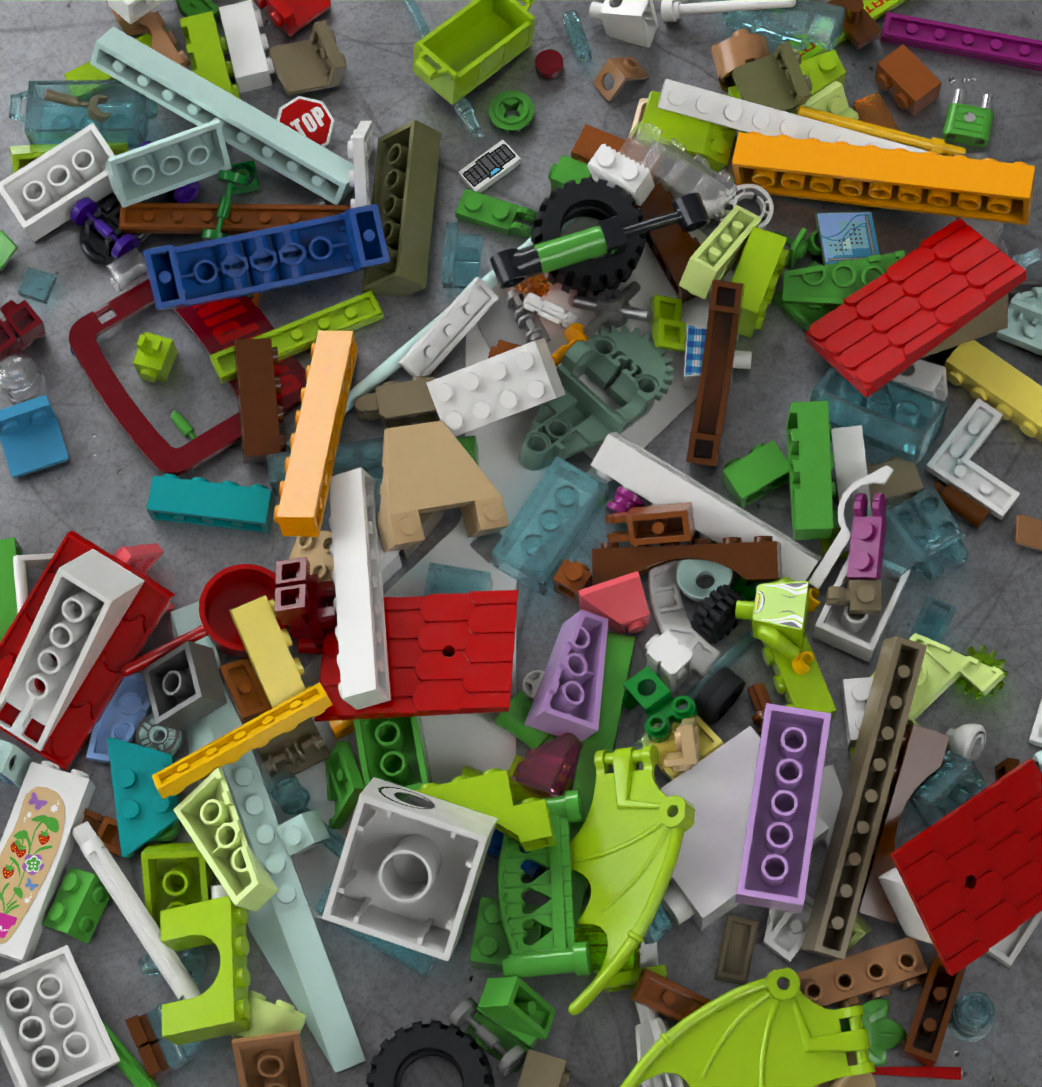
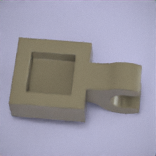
[826,580,882,614]

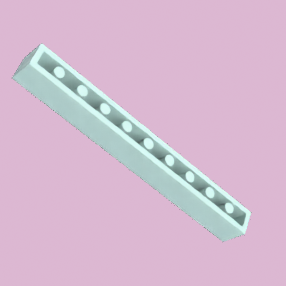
[90,27,354,205]

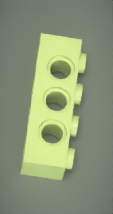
[679,205,762,300]

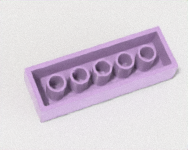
[735,703,831,914]

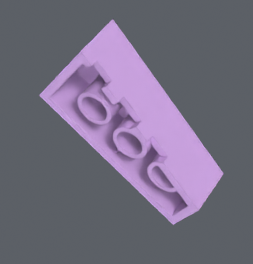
[524,609,609,744]

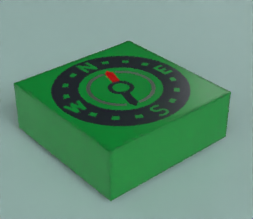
[227,160,260,195]

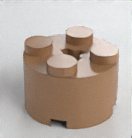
[711,29,771,93]

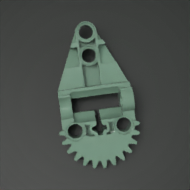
[519,325,674,471]

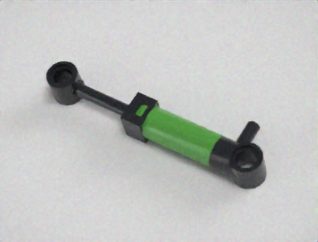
[490,192,710,289]

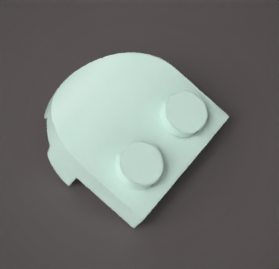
[996,287,1042,356]

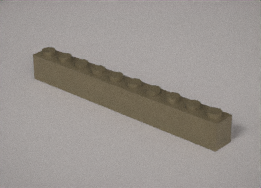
[801,636,927,960]

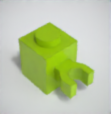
[133,332,178,382]

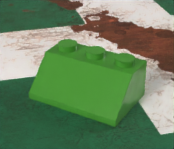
[353,716,432,790]

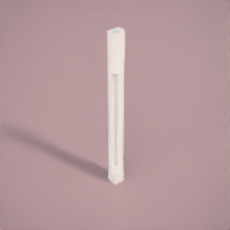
[72,821,201,1001]

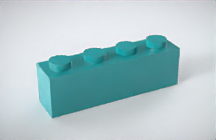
[146,474,276,534]

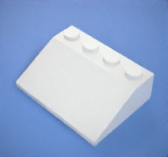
[0,945,120,1087]

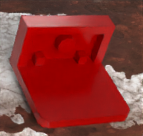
[253,0,331,37]

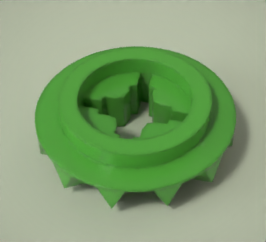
[489,90,534,133]

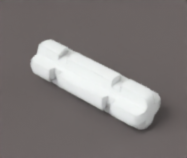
[523,293,578,329]

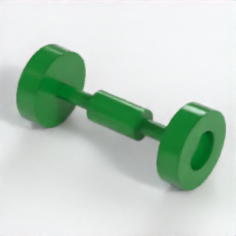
[201,170,248,241]

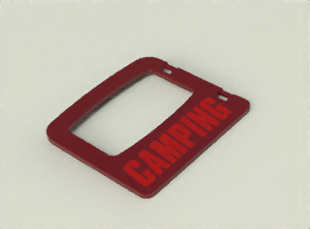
[69,279,307,476]

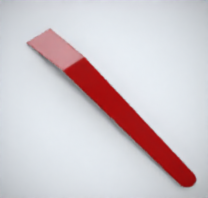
[872,1066,962,1080]

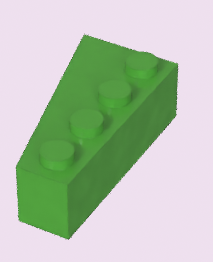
[786,401,838,540]

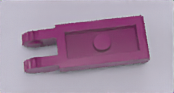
[847,493,887,580]

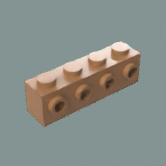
[797,937,928,1009]

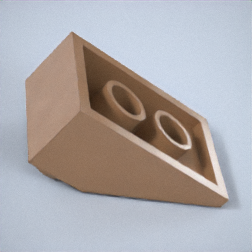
[231,1030,313,1087]

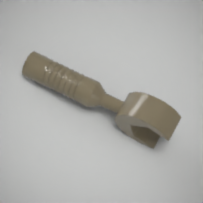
[43,89,113,122]

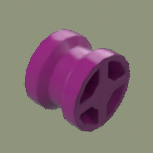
[605,487,644,524]

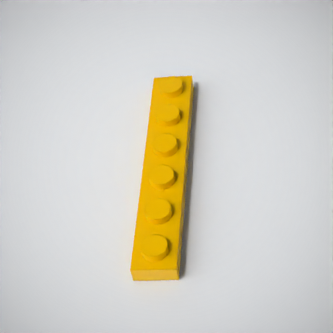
[152,682,333,799]

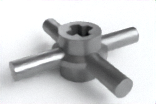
[572,281,653,337]

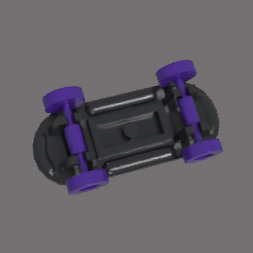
[70,141,201,266]

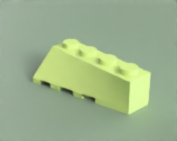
[173,767,279,912]

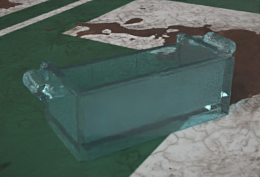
[9,80,158,151]

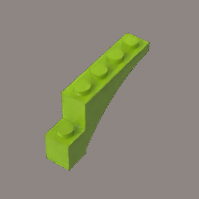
[414,768,557,852]

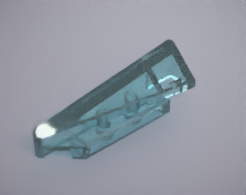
[714,0,845,51]

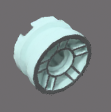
[136,713,183,756]

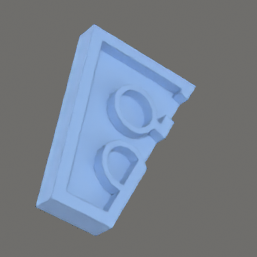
[86,673,152,764]

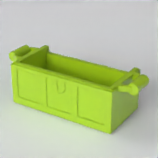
[413,0,536,105]

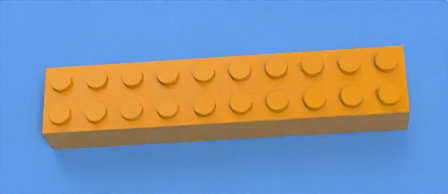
[732,131,1035,225]

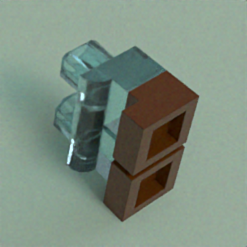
[125,1004,203,1081]

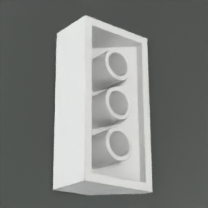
[0,123,115,242]

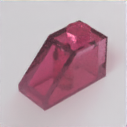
[516,732,583,797]

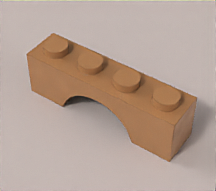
[106,2,191,69]

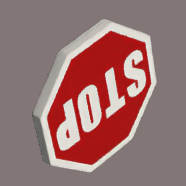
[277,96,335,148]

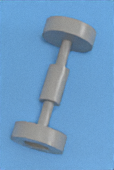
[448,997,527,1076]

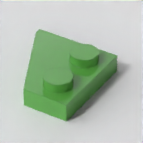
[325,741,365,830]

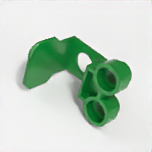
[623,666,697,743]

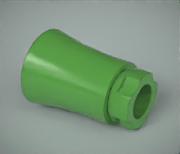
[494,690,564,758]

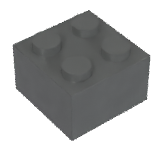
[142,641,227,731]

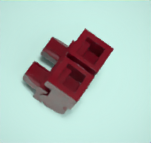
[0,300,46,366]
[274,557,337,639]

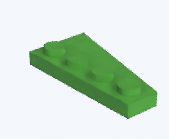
[782,250,905,306]

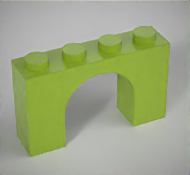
[160,895,252,1045]

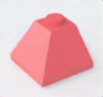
[578,571,650,634]

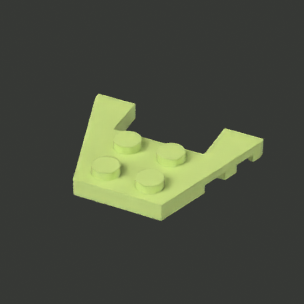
[870,633,1005,727]

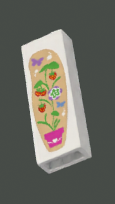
[0,761,96,964]

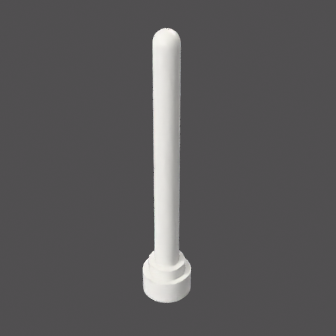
[661,0,796,23]

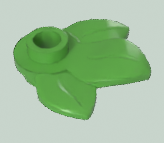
[841,999,907,1066]

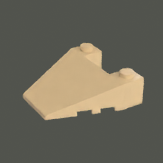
[377,420,509,553]

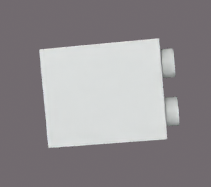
[660,726,829,931]

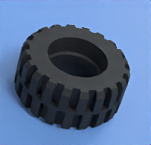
[531,178,646,297]
[366,1020,495,1087]

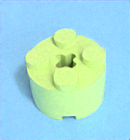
[230,990,306,1039]

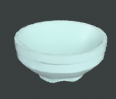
[676,559,733,602]

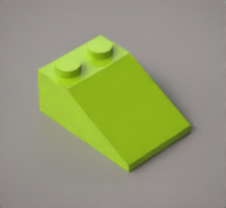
[636,91,736,177]
[141,842,215,945]

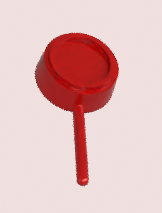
[120,564,289,677]

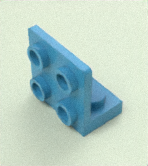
[0,395,69,478]

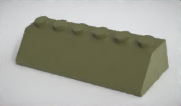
[362,120,441,296]

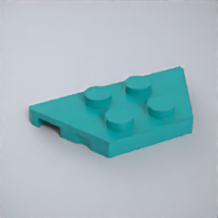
[107,737,181,859]

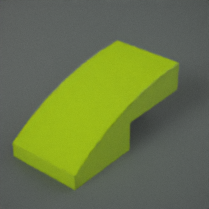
[650,294,686,352]

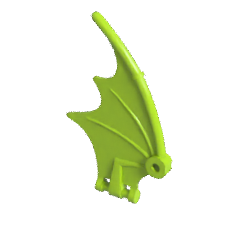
[568,745,696,1015]
[620,967,876,1087]

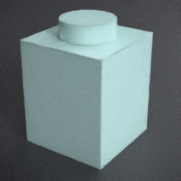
[275,809,331,856]

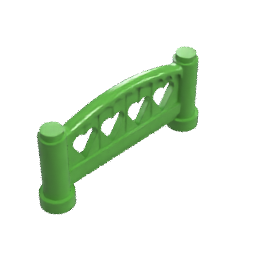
[497,789,592,978]

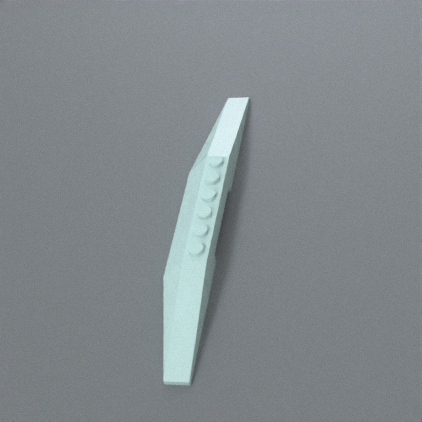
[170,601,367,1074]

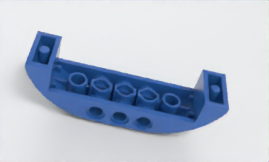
[143,203,390,310]

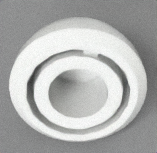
[946,723,986,767]

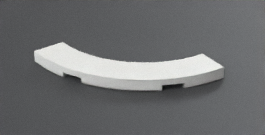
[648,541,721,680]

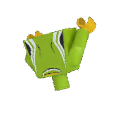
[735,577,821,675]

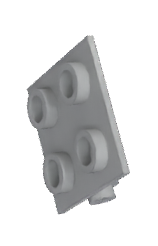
[477,288,551,349]

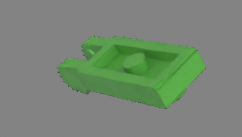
[455,188,537,238]

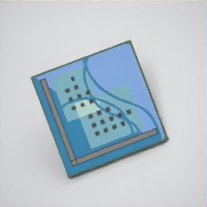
[815,211,880,265]

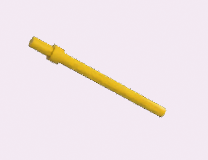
[796,105,966,156]

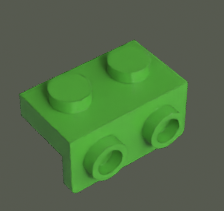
[43,867,111,944]

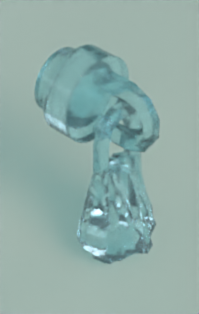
[139,948,206,984]

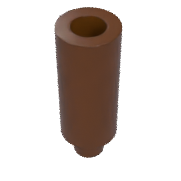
[931,481,991,529]

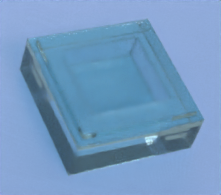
[17,267,57,304]

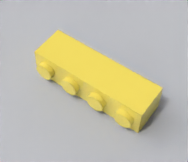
[944,340,1042,441]
[229,595,311,708]

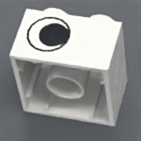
[322,777,498,961]

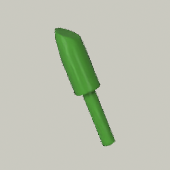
[170,410,197,440]

